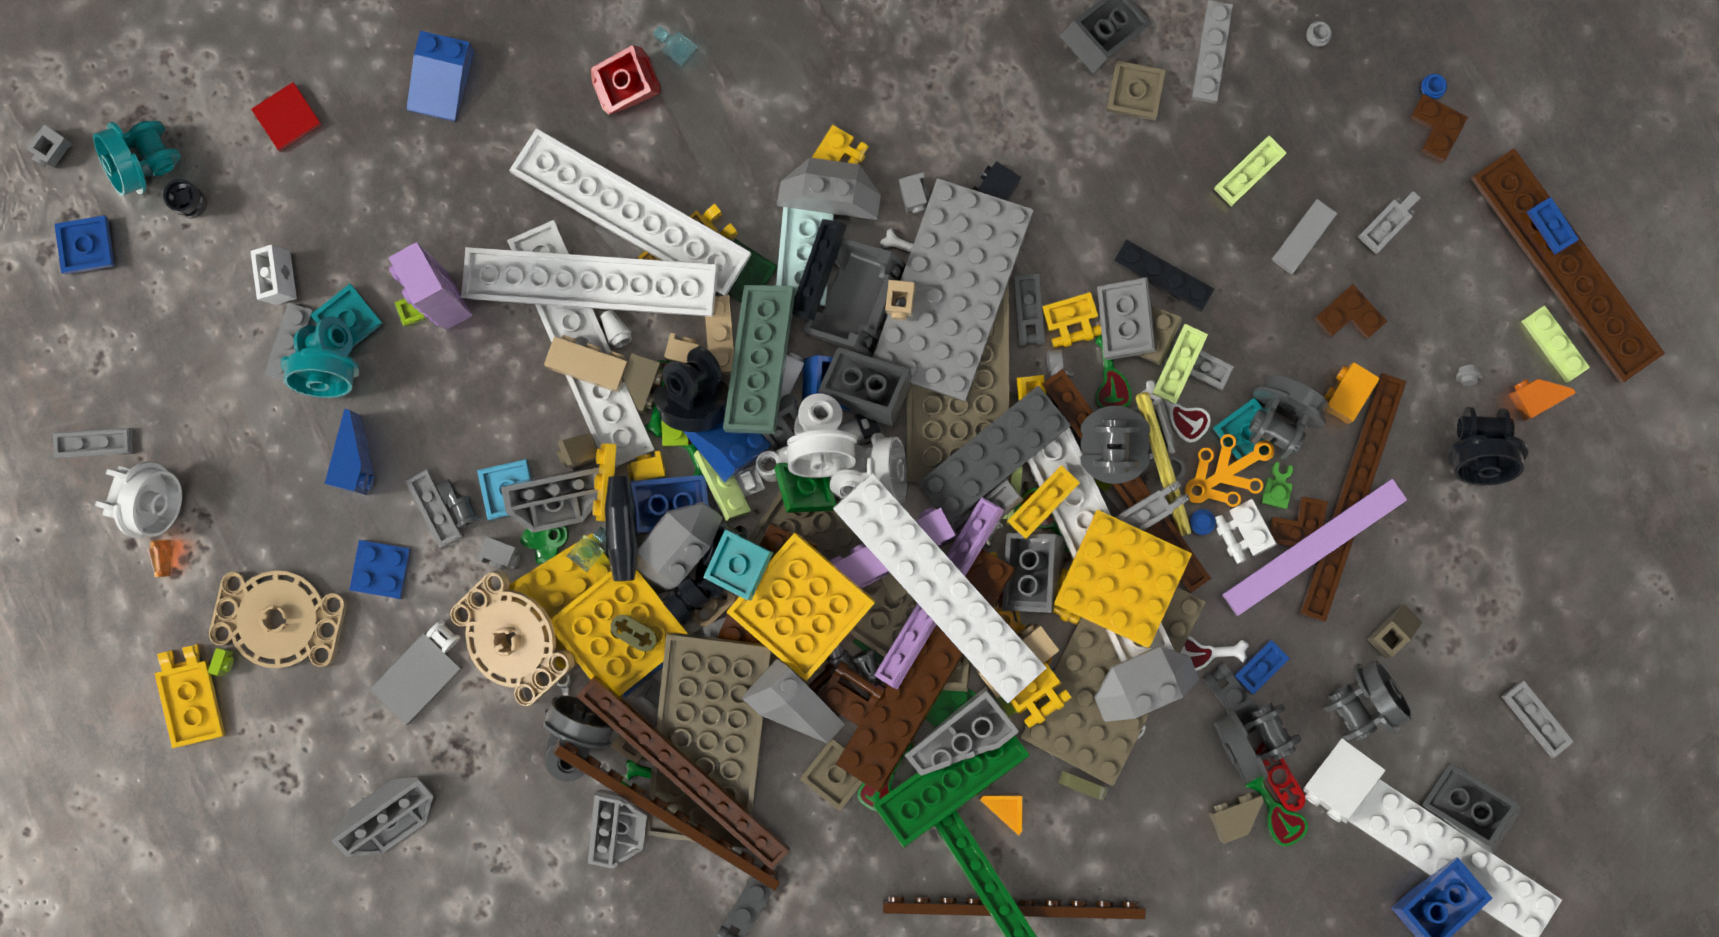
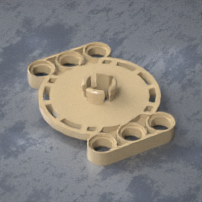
[209,570,347,668]
[450,570,575,706]

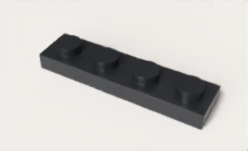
[792,219,847,321]
[1113,239,1214,312]

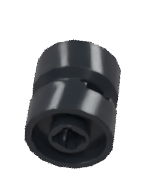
[163,179,207,219]
[662,576,711,625]

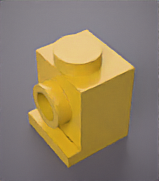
[627,451,667,481]

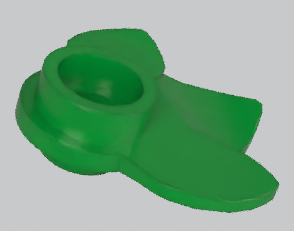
[520,526,569,564]

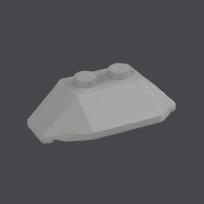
[777,158,881,220]
[501,467,599,532]
[636,502,723,594]
[1094,646,1199,722]
[330,777,433,857]
[588,789,648,869]

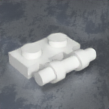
[1215,499,1277,564]

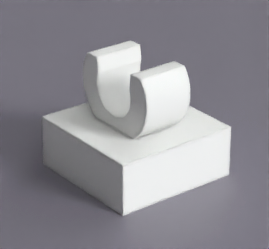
[734,465,766,498]

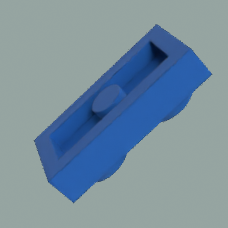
[1527,197,1579,255]
[1234,640,1290,695]

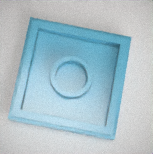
[477,459,532,520]

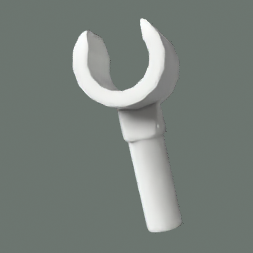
[557,674,572,696]

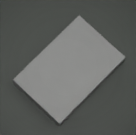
[1097,277,1156,360]
[370,633,462,725]

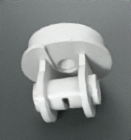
[784,394,857,478]
[830,433,908,504]
[95,462,182,538]

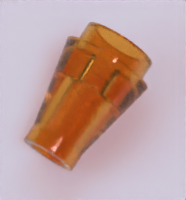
[147,539,174,577]

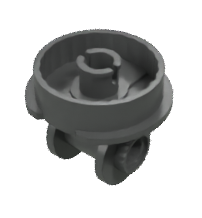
[1248,375,1328,460]
[1080,405,1150,484]
[1323,660,1412,741]
[543,696,614,782]
[1214,703,1302,783]

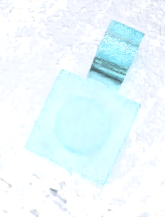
[653,25,698,68]
[567,526,606,572]

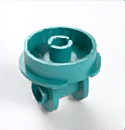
[93,121,181,196]
[280,316,360,398]

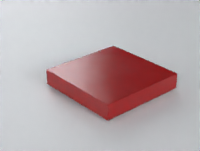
[251,82,322,152]

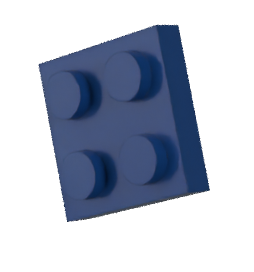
[54,215,115,275]
[349,540,411,599]

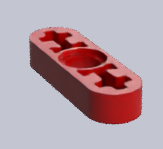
[1254,742,1305,811]

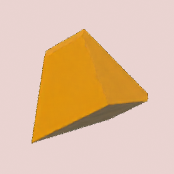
[979,793,1022,835]

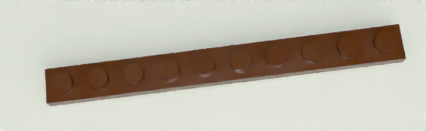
[1041,369,1212,593]
[1299,373,1407,622]
[577,675,790,869]
[552,741,780,891]
[883,896,1146,919]

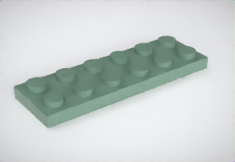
[723,285,796,434]

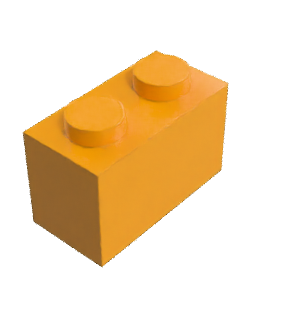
[1323,362,1380,424]

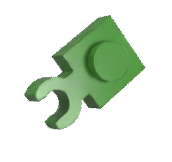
[1260,462,1293,510]

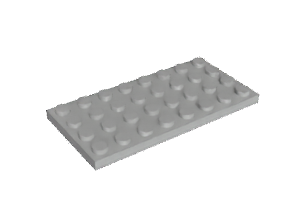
[873,178,1034,402]

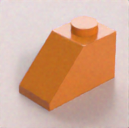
[1509,378,1576,421]

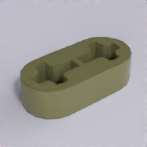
[611,615,657,652]
[1058,771,1108,801]

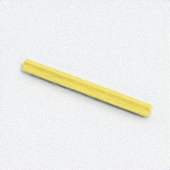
[1136,392,1191,536]

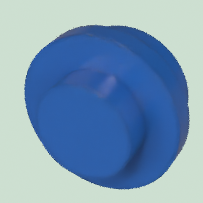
[1421,74,1447,99]
[1190,509,1216,535]

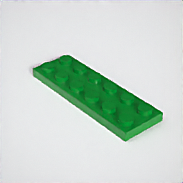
[873,735,1030,848]

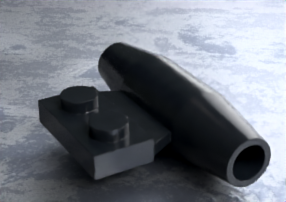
[605,476,638,582]

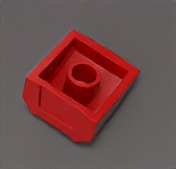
[591,45,661,114]

